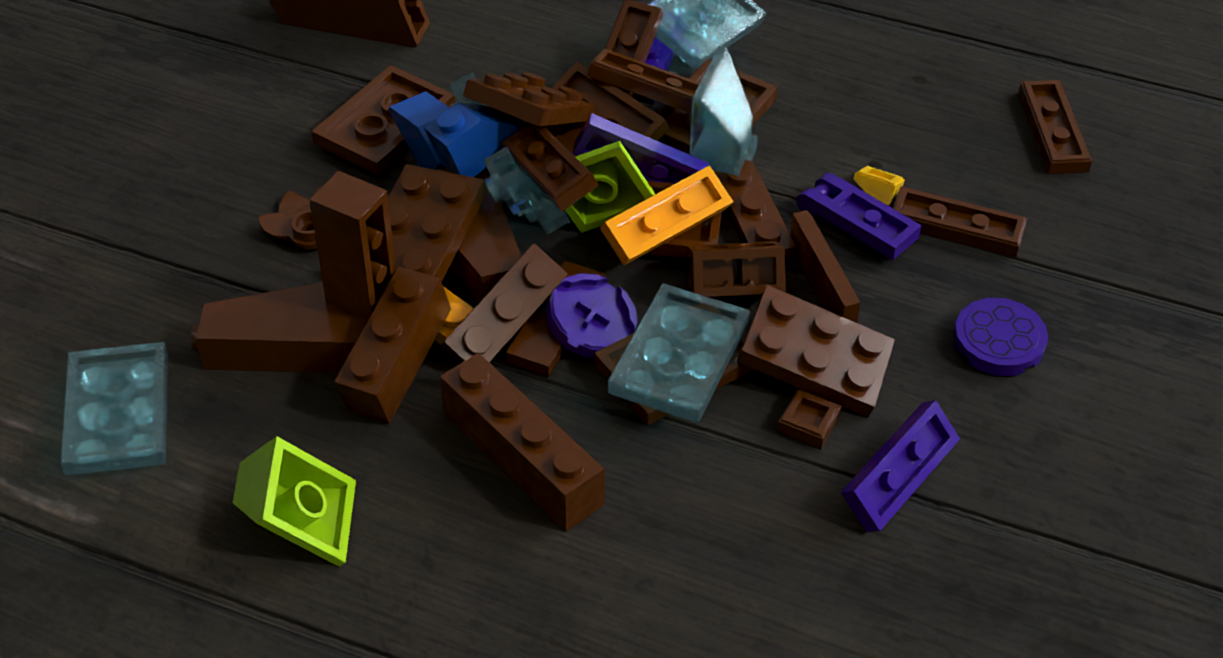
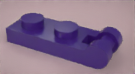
[796,173,921,260]

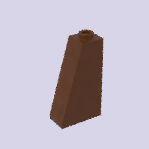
[269,0,430,47]
[438,168,522,303]
[191,282,368,373]

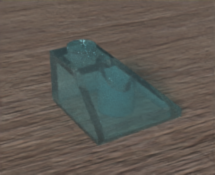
[690,46,758,176]

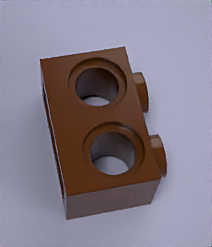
[687,241,786,298]

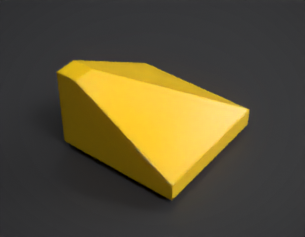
[853,166,905,207]

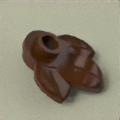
[258,191,317,250]

